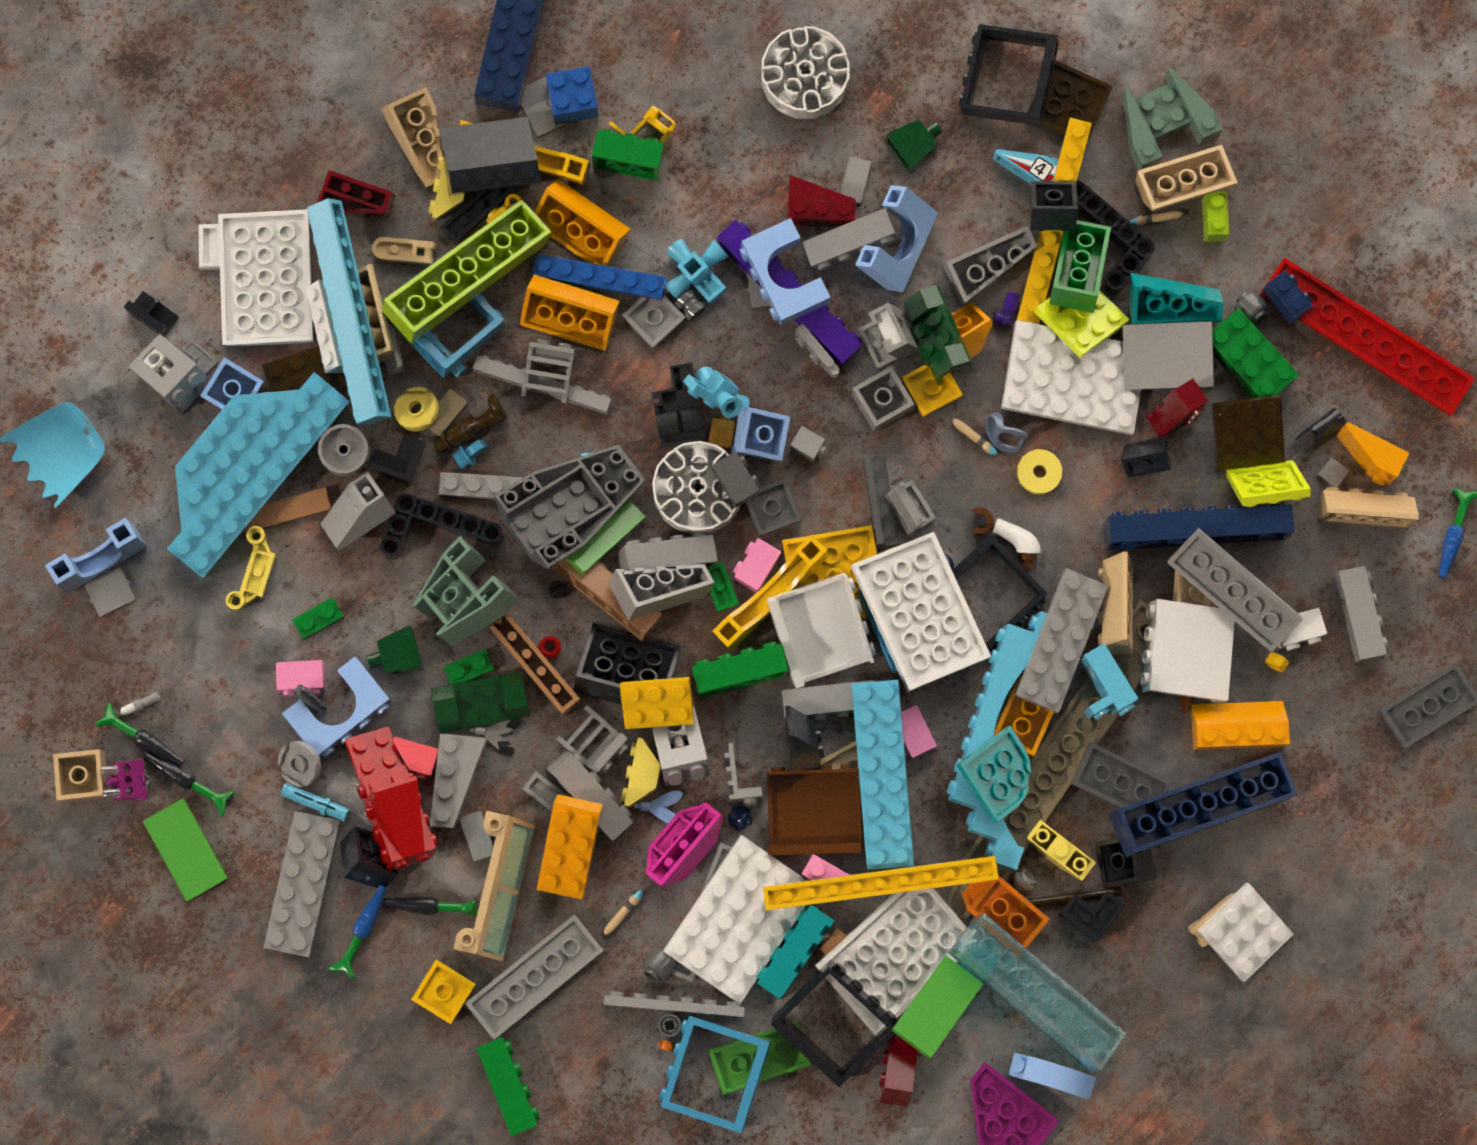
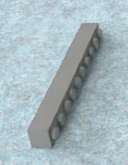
[473,355,612,415]

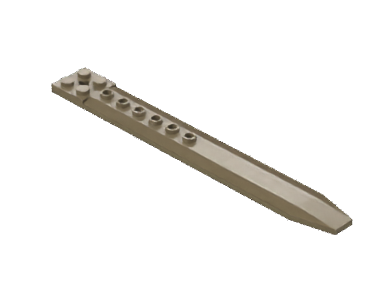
[946,600,1148,921]

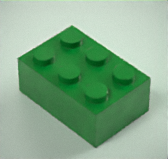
[592,129,664,182]

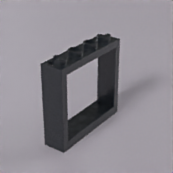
[959,24,1059,126]
[952,535,1048,654]
[771,959,898,1087]

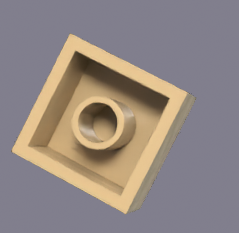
[53,749,108,803]

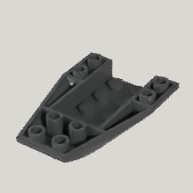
[494,445,645,570]

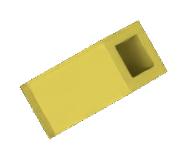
[428,156,464,221]
[621,737,661,808]
[1026,820,1096,881]

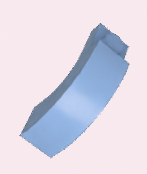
[1008,1053,1096,1100]

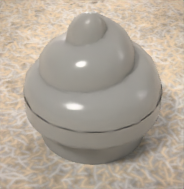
[1013,869,1036,893]

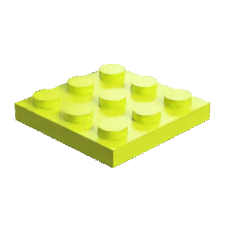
[1034,290,1130,359]
[1226,460,1311,507]

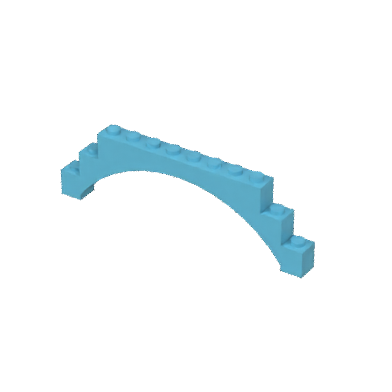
[947,611,1097,871]

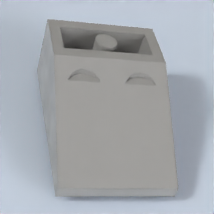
[321,472,396,551]

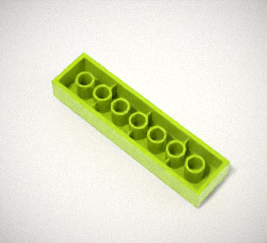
[382,199,551,344]

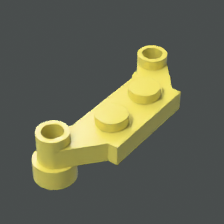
[226,526,276,611]

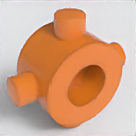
[658,1040,675,1052]

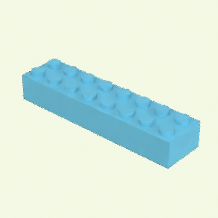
[852,679,914,870]

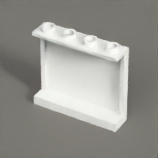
[766,573,876,688]
[1140,599,1234,703]

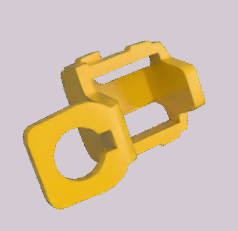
[609,105,676,144]

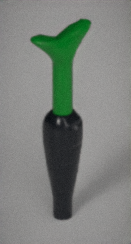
[95,703,185,767]
[144,752,234,817]
[383,896,479,917]

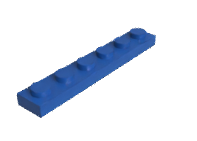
[531,254,667,301]

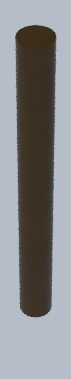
[1029,887,1122,907]

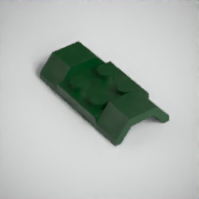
[904,285,972,386]
[431,671,530,734]

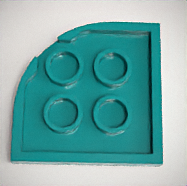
[956,726,1031,823]

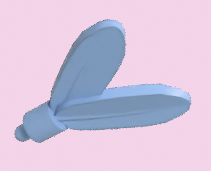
[634,791,683,824]

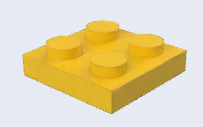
[901,364,963,418]
[411,960,476,1024]

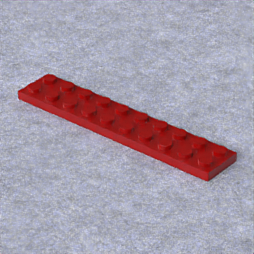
[1260,257,1475,416]

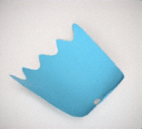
[0,402,105,508]

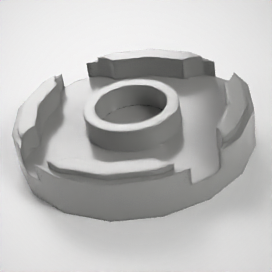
[278,741,321,787]

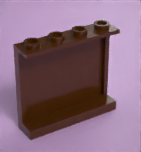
[766,764,863,856]

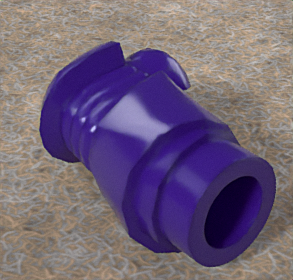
[993,292,1020,328]

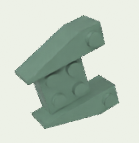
[1122,68,1223,171]
[413,536,519,646]

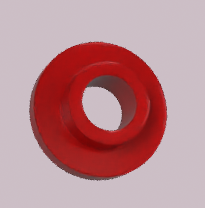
[538,636,562,659]

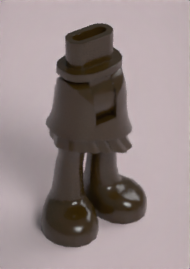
[434,393,508,453]

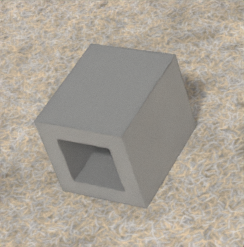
[790,426,827,463]

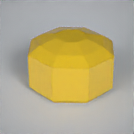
[1265,652,1289,672]

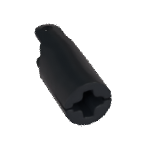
[1295,408,1346,453]

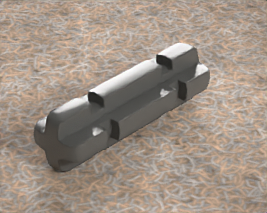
[294,684,327,715]

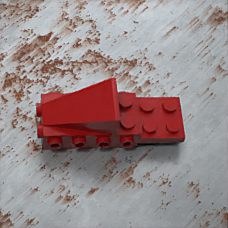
[344,726,438,871]

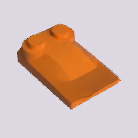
[962,875,1050,955]

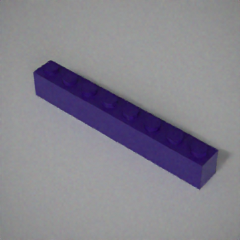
[716,219,862,368]

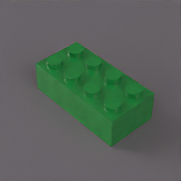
[1049,220,1111,313]
[1212,308,1299,398]
[692,642,788,699]

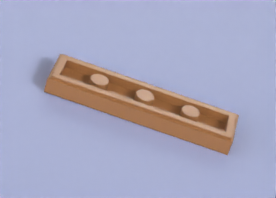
[242,487,331,534]

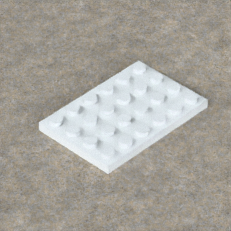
[218,209,314,347]
[1001,320,1141,435]
[851,532,991,692]
[663,835,807,1004]
[815,888,978,1035]

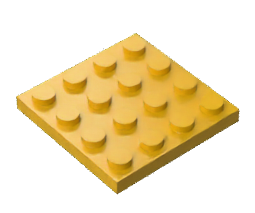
[782,525,877,620]

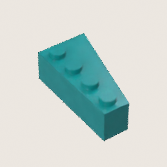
[756,905,834,1000]

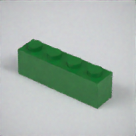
[476,1037,541,1136]

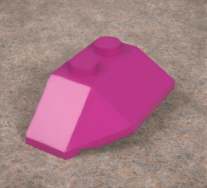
[646,802,723,888]

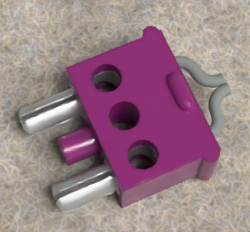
[100,758,152,802]

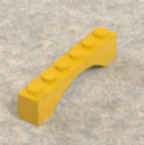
[459,120,591,186]
[713,535,831,650]

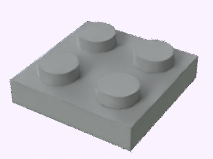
[622,295,686,349]

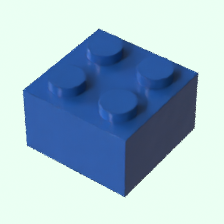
[546,66,599,125]

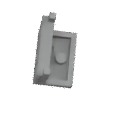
[521,339,577,403]
[884,480,936,535]
[556,705,628,776]
[724,743,762,806]

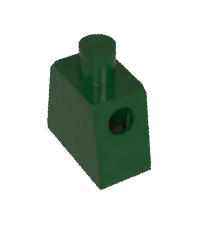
[885,120,942,174]
[367,625,424,674]

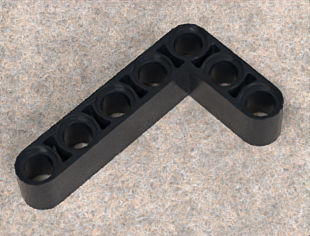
[1076,180,1155,295]
[380,493,504,560]

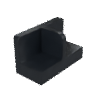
[123,291,179,337]
[1121,437,1172,478]

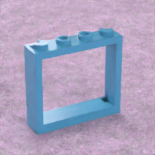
[385,257,504,378]
[659,1016,771,1133]

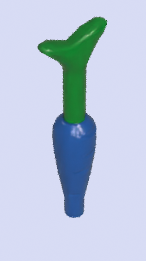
[1438,488,1477,579]
[328,884,388,979]

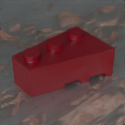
[317,170,396,216]
[787,175,856,227]
[1145,378,1208,438]
[879,1021,918,1107]

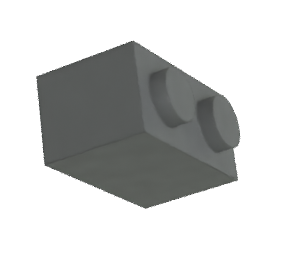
[712,451,761,508]

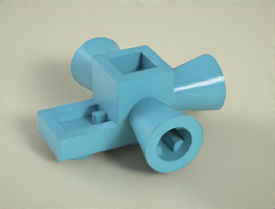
[666,239,729,305]
[683,367,749,418]

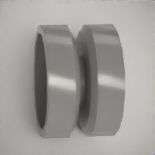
[318,424,370,477]

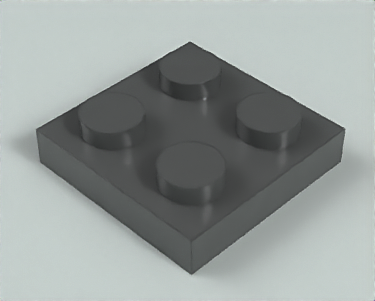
[745,478,802,537]

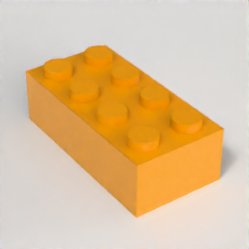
[537,794,603,900]

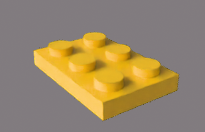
[620,677,695,729]

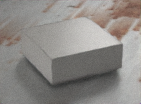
[1317,457,1349,487]

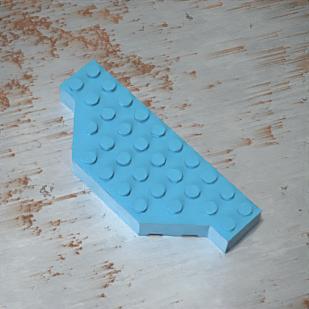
[167,372,350,578]

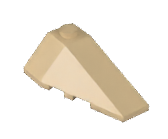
[381,87,443,188]

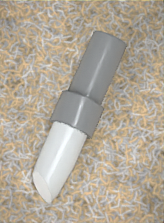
[119,692,161,716]

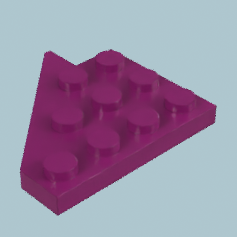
[970,1062,1059,1145]

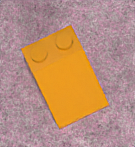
[1337,422,1409,486]
[993,676,1054,761]

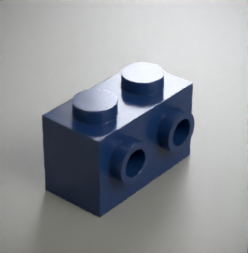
[1263,270,1313,325]

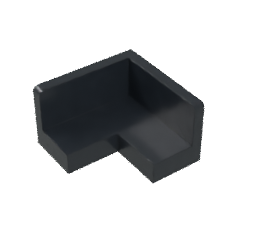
[365,435,426,486]
[340,826,398,888]
[1058,891,1126,943]

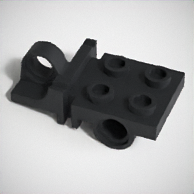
[651,362,706,449]

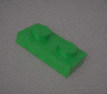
[707,561,739,613]
[292,597,344,640]
[443,649,495,684]

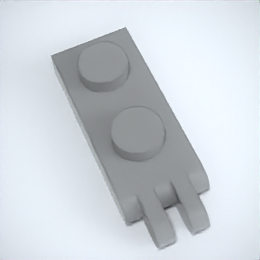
[795,324,839,378]

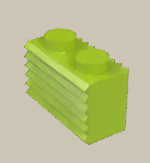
[1201,191,1230,242]

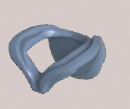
[986,412,1028,454]

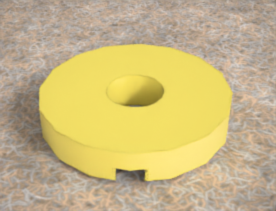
[394,387,439,432]
[1017,449,1062,495]

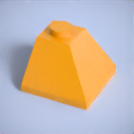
[951,302,993,359]

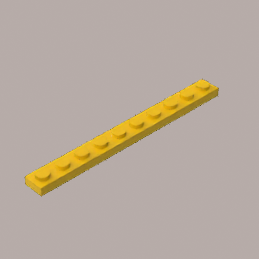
[1017,118,1092,324]
[763,856,998,910]

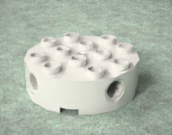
[761,26,850,119]
[652,441,740,535]

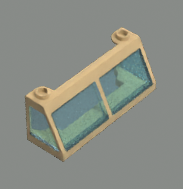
[453,811,535,962]

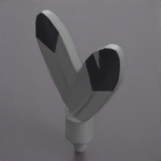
[469,720,519,754]

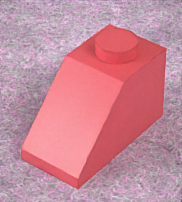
[393,737,438,780]

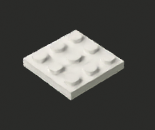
[1197,883,1294,982]

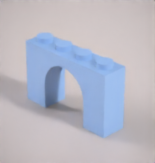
[855,185,938,292]
[740,218,831,326]
[45,518,147,594]
[282,656,391,759]

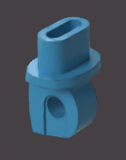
[452,439,489,469]

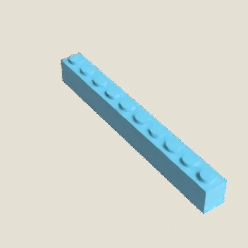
[307,198,391,425]

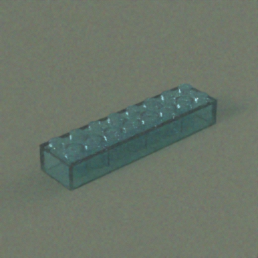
[949,913,1127,1073]

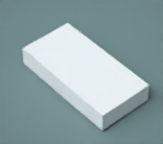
[199,224,220,270]

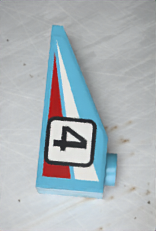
[993,149,1058,184]

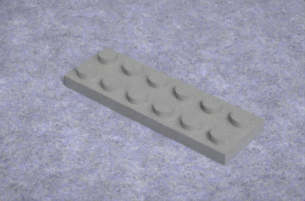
[1167,528,1303,652]
[1015,568,1108,713]
[263,811,341,958]
[465,914,604,1040]

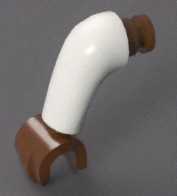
[972,507,1041,568]

